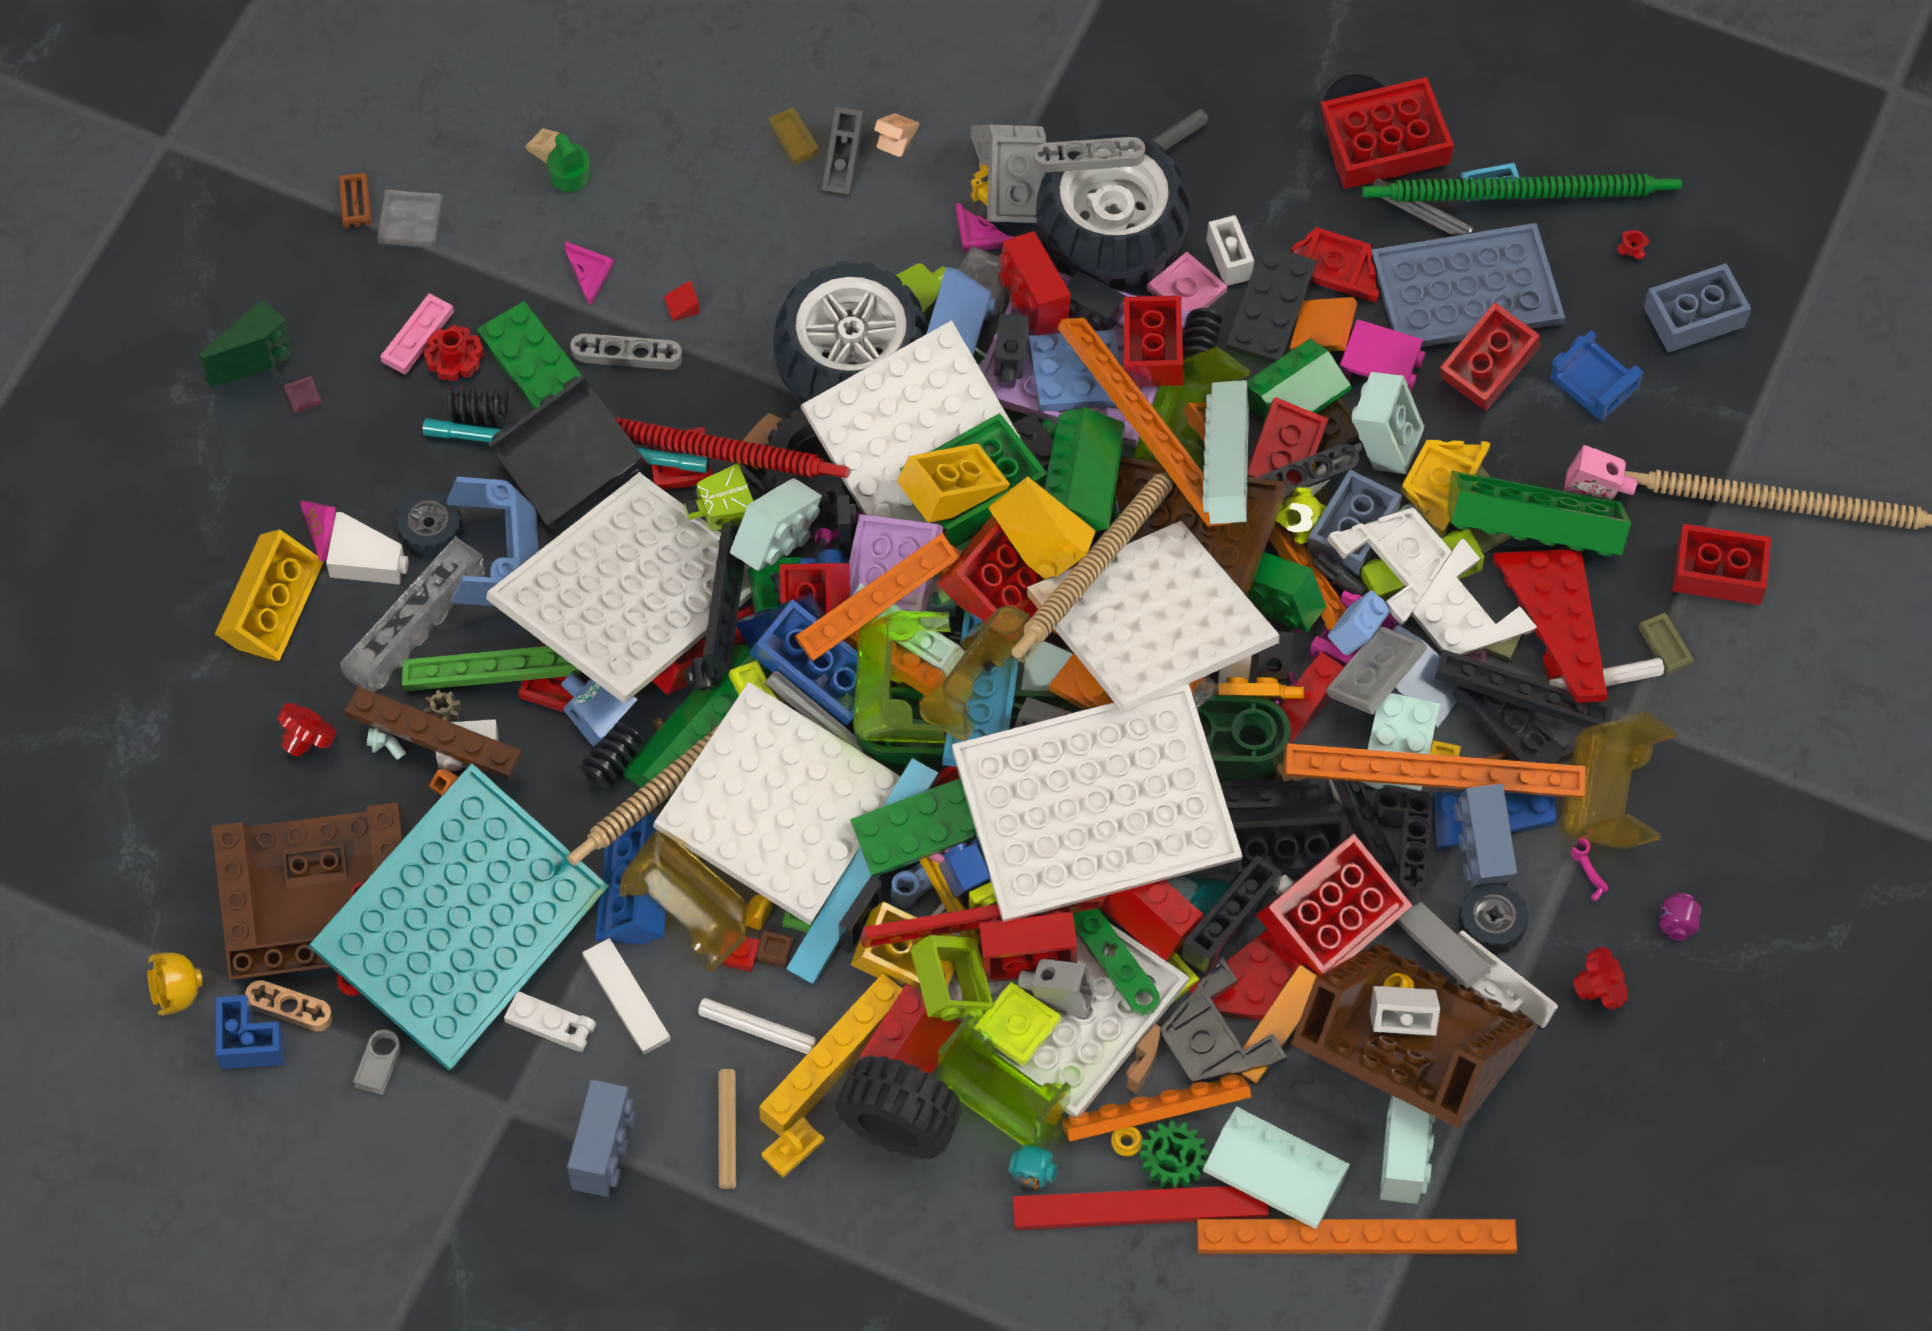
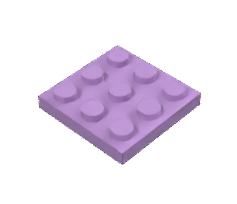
[849,514,943,614]

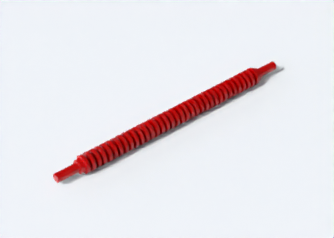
[614,417,850,478]

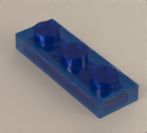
[735,593,824,650]

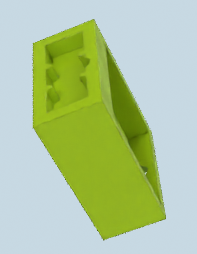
[910,935,994,1022]

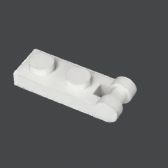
[504,991,596,1052]

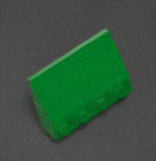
[900,413,1048,547]

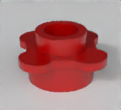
[1617,230,1649,260]

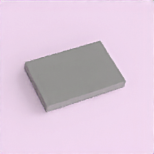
[1325,626,1427,715]

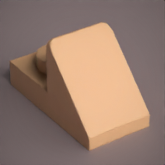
[874,113,919,157]

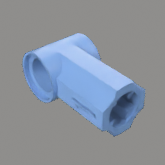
[890,863,934,909]

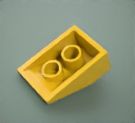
[897,443,1010,523]
[989,476,1095,579]
[850,902,956,990]

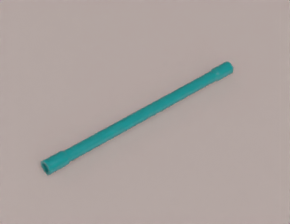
[423,418,710,473]

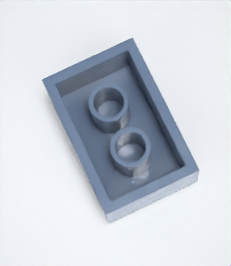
[1644,263,1751,353]
[1307,470,1402,579]
[1454,784,1517,889]
[567,1080,636,1197]

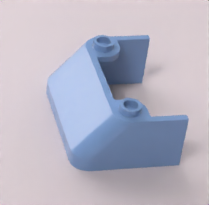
[927,267,997,356]
[447,477,539,606]

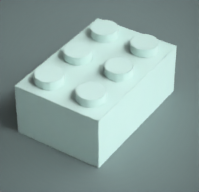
[1352,372,1425,474]
[730,478,822,571]
[1361,693,1440,791]
[1380,1096,1435,1204]

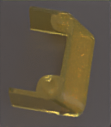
[1561,711,1677,849]
[619,830,747,973]

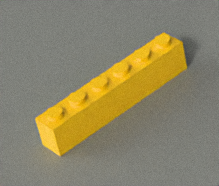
[759,973,902,1136]

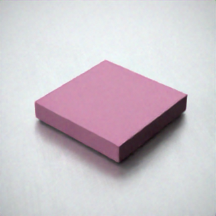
[1147,252,1227,312]

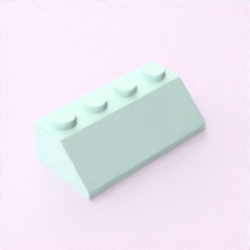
[1203,1107,1350,1229]

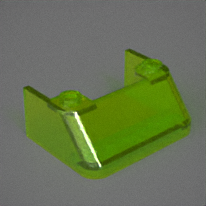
[1133,347,1250,469]
[854,611,951,743]
[938,1013,1071,1148]

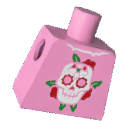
[1564,445,1637,500]

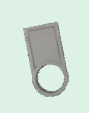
[353,1029,401,1095]

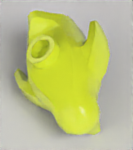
[1276,487,1327,544]

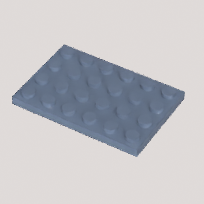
[1371,223,1565,347]

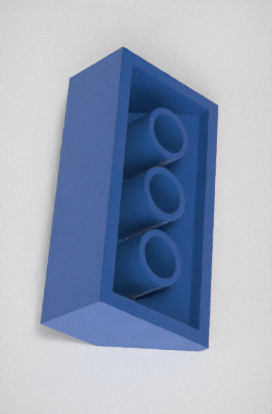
[749,599,886,726]
[595,813,673,944]

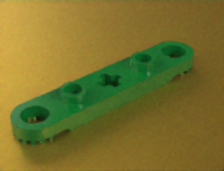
[1073,909,1159,1016]

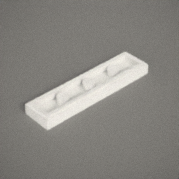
[583,938,671,1055]

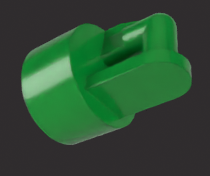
[547,133,591,192]

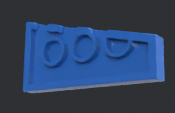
[1432,792,1556,852]

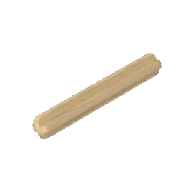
[718,1069,736,1189]

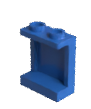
[1550,330,1644,421]

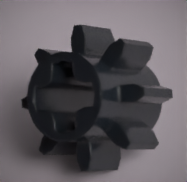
[685,657,723,691]

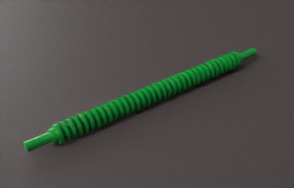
[1362,173,1682,203]

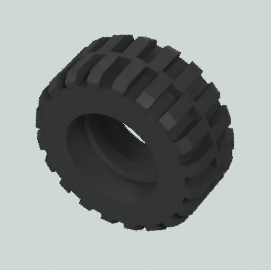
[764,409,858,520]
[835,1055,962,1159]

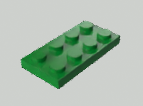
[476,301,582,410]
[850,779,978,877]

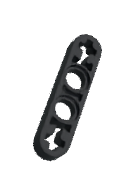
[1259,443,1359,497]

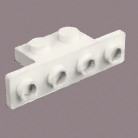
[1456,931,1558,1028]

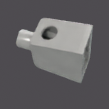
[1018,959,1096,1019]

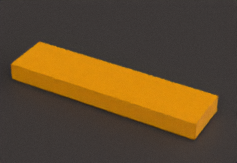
[1239,965,1318,1085]

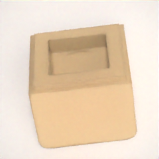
[525,129,559,163]

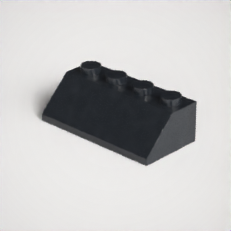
[1228,804,1347,878]

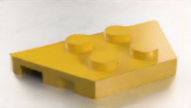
[1401,440,1491,536]

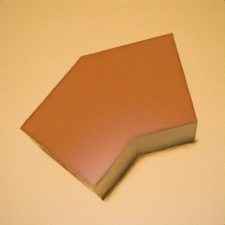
[429,769,458,796]

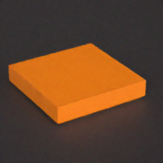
[1290,297,1357,351]

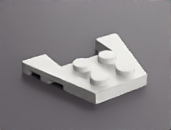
[1327,508,1452,626]
[1411,539,1537,655]

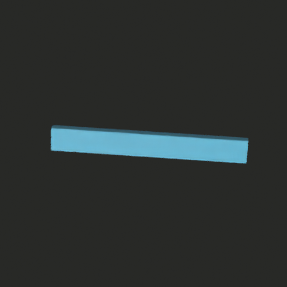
[786,758,939,985]

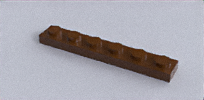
[345,686,522,780]

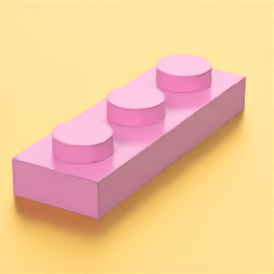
[380,293,454,375]

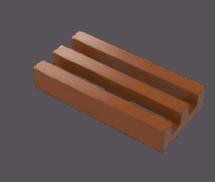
[338,173,372,228]

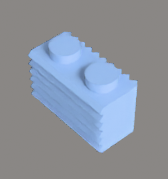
[1328,590,1390,656]

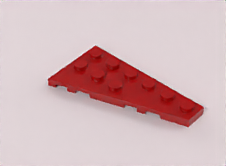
[1492,549,1607,703]

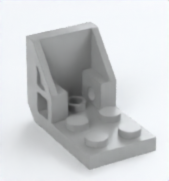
[971,125,1046,223]

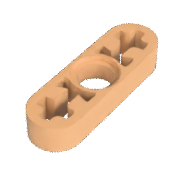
[245,980,333,1031]

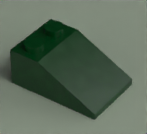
[199,300,294,388]

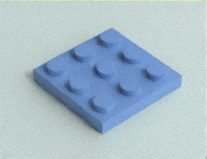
[1028,330,1120,412]

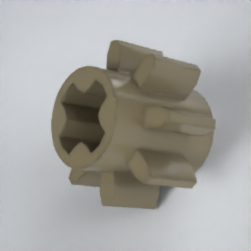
[423,690,461,722]

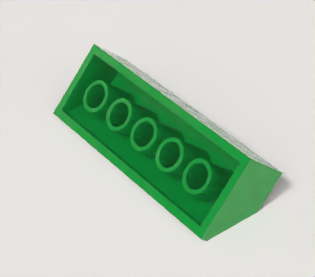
[1044,407,1126,532]
[1447,470,1631,556]
[622,644,773,805]

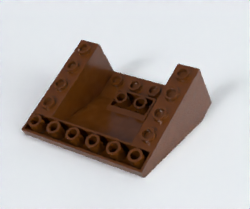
[211,802,406,980]
[1291,944,1538,1128]

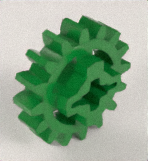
[1139,1120,1208,1189]

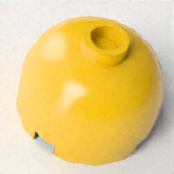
[147,952,202,1016]

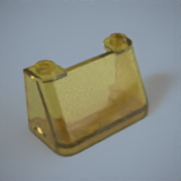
[919,606,1031,741]

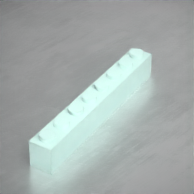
[1203,380,1249,524]

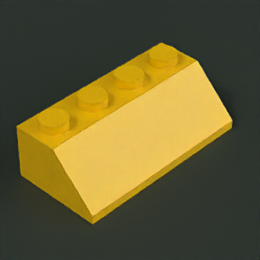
[215,529,324,661]

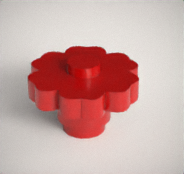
[424,325,484,381]
[277,703,337,757]
[1574,946,1628,1010]

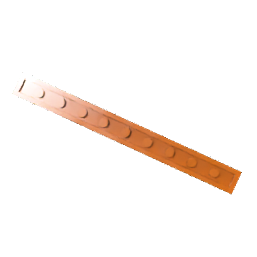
[1058,318,1231,527]
[1182,402,1347,631]
[1284,743,1586,798]
[1197,1219,1517,1254]

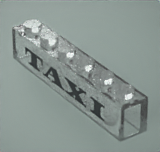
[340,536,485,692]

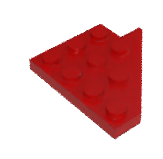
[1189,930,1319,1021]

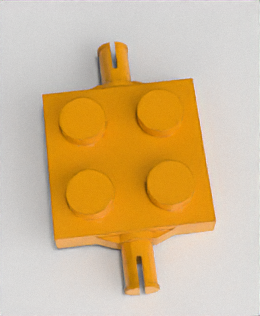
[1200,677,1304,700]

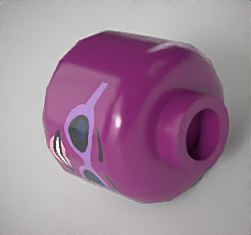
[1659,893,1701,941]

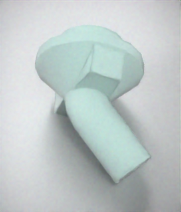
[367,728,406,760]

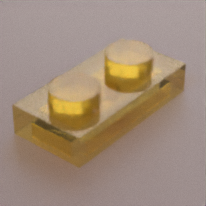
[769,107,819,165]

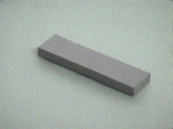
[1395,902,1491,989]

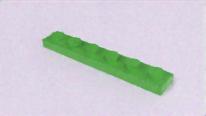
[402,646,581,691]

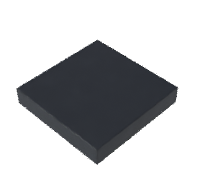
[838,876,881,954]

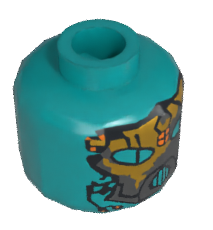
[1009,1145,1058,1190]

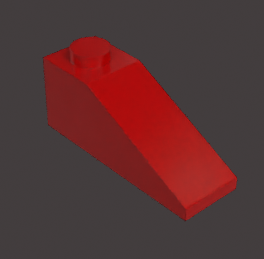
[1280,652,1344,744]

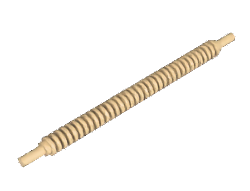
[1624,470,1932,530]
[1011,471,1173,658]
[567,690,785,866]

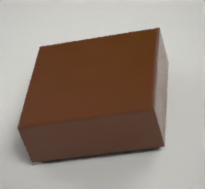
[755,930,794,968]

